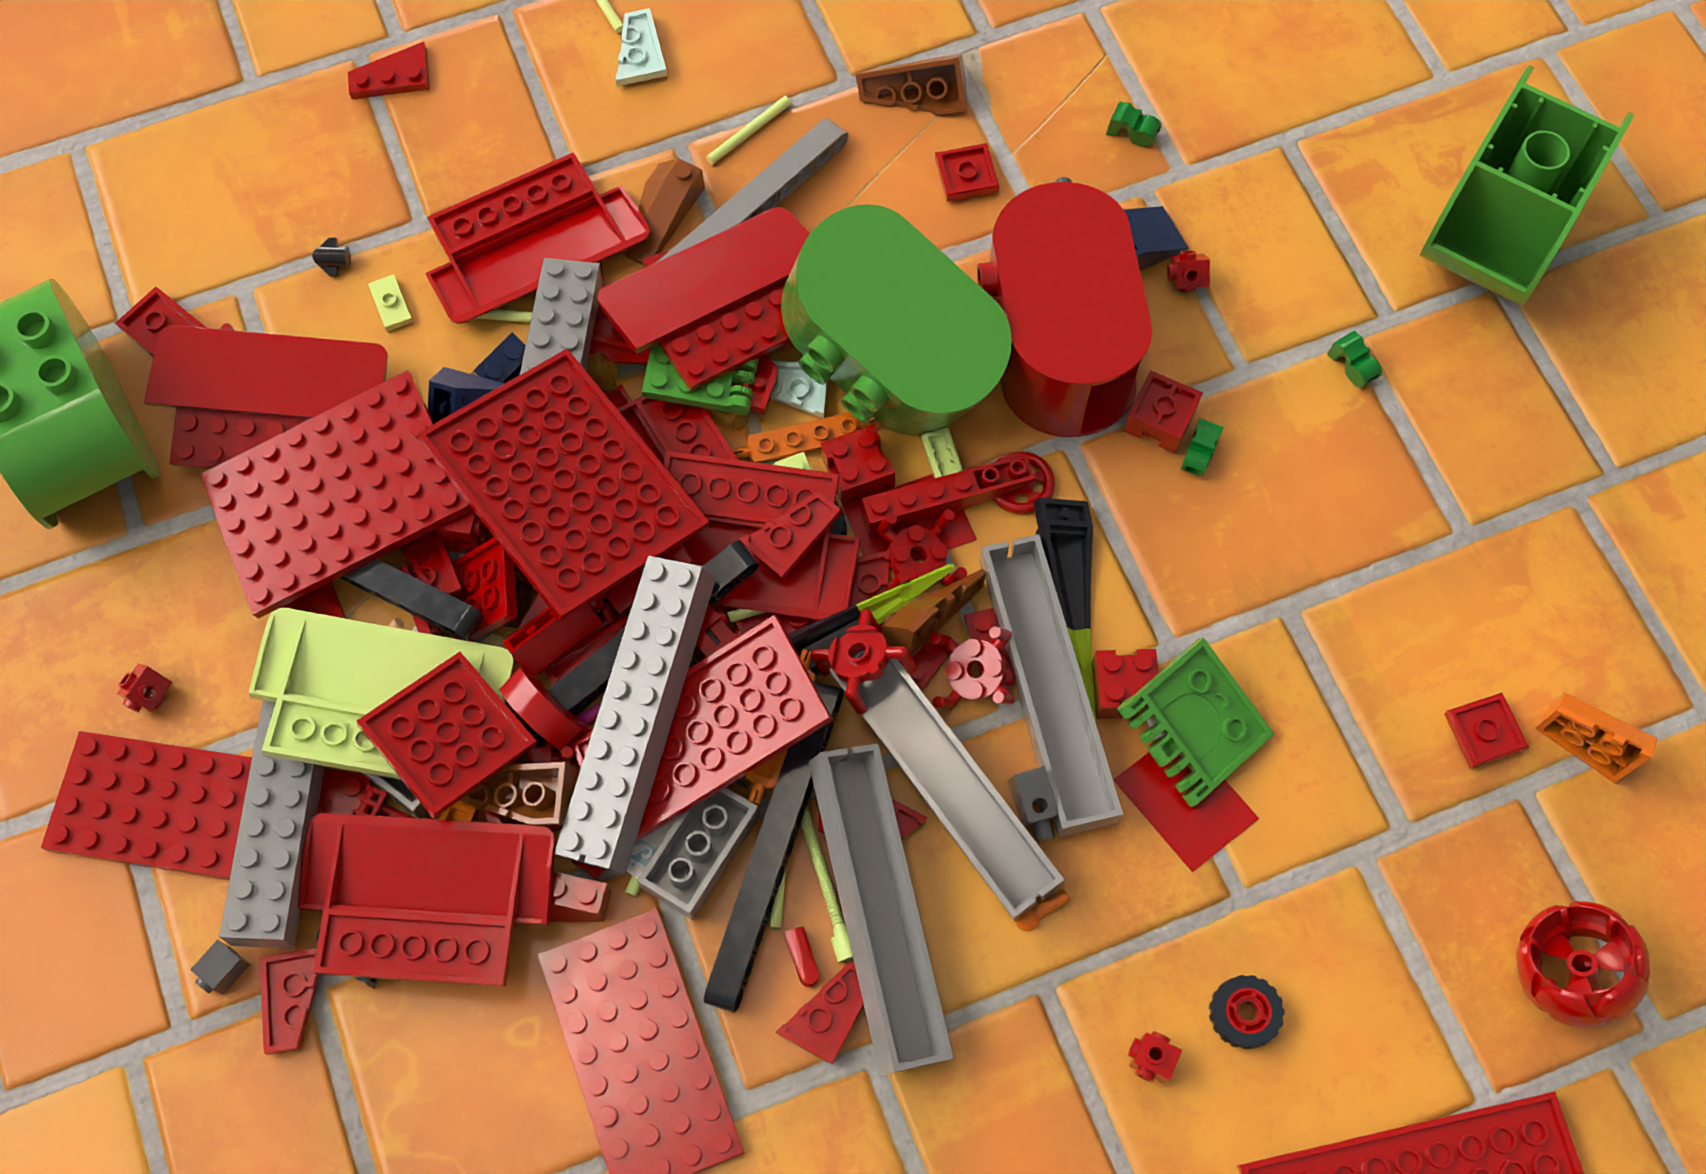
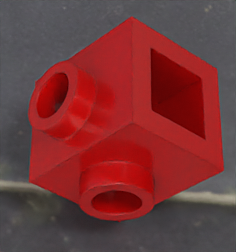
[1167,251,1210,292]
[117,664,172,713]
[1128,1031,1182,1084]

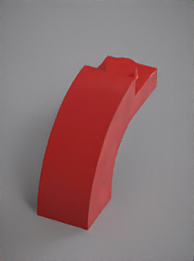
[499,668,593,753]

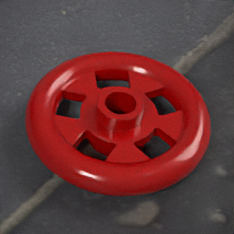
[992,451,1055,514]

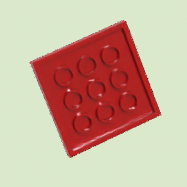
[356,652,536,819]

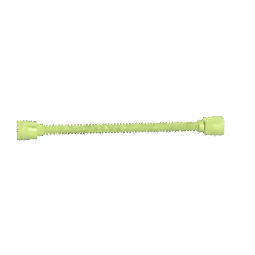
[801,807,853,964]

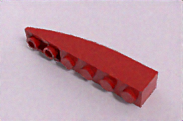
[860,454,1036,538]

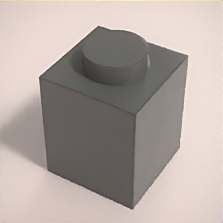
[190,939,250,995]

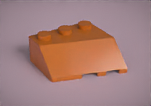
[1535,692,1657,783]

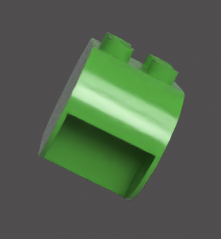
[1419,65,1634,307]
[781,204,1012,435]
[0,278,160,529]

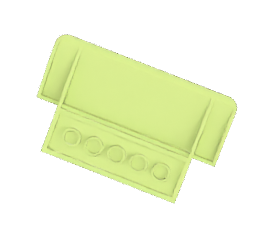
[248,608,513,779]

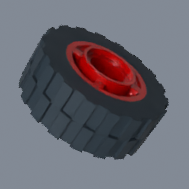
[1209,975,1285,1049]

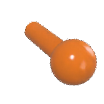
[1015,889,1070,931]

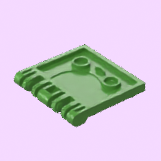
[642,344,759,415]
[1117,638,1274,807]

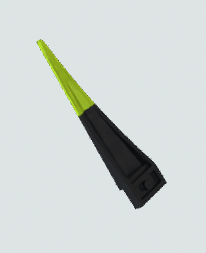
[1033,498,1097,725]
[788,564,954,677]

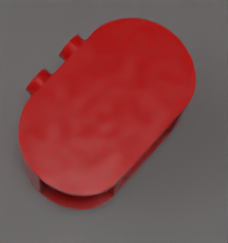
[977,182,1152,437]

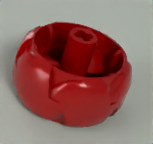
[1516,901,1650,1028]

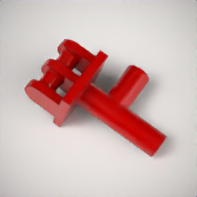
[527,741,579,765]
[352,785,414,818]

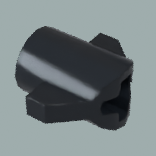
[312,237,351,277]

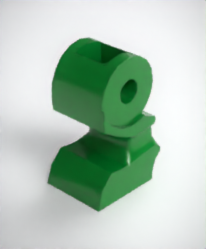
[1106,101,1162,147]
[1327,330,1382,388]
[1181,418,1224,477]

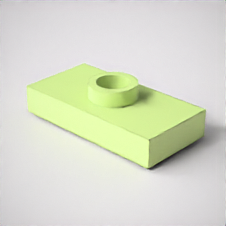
[368,274,413,332]
[921,427,963,478]

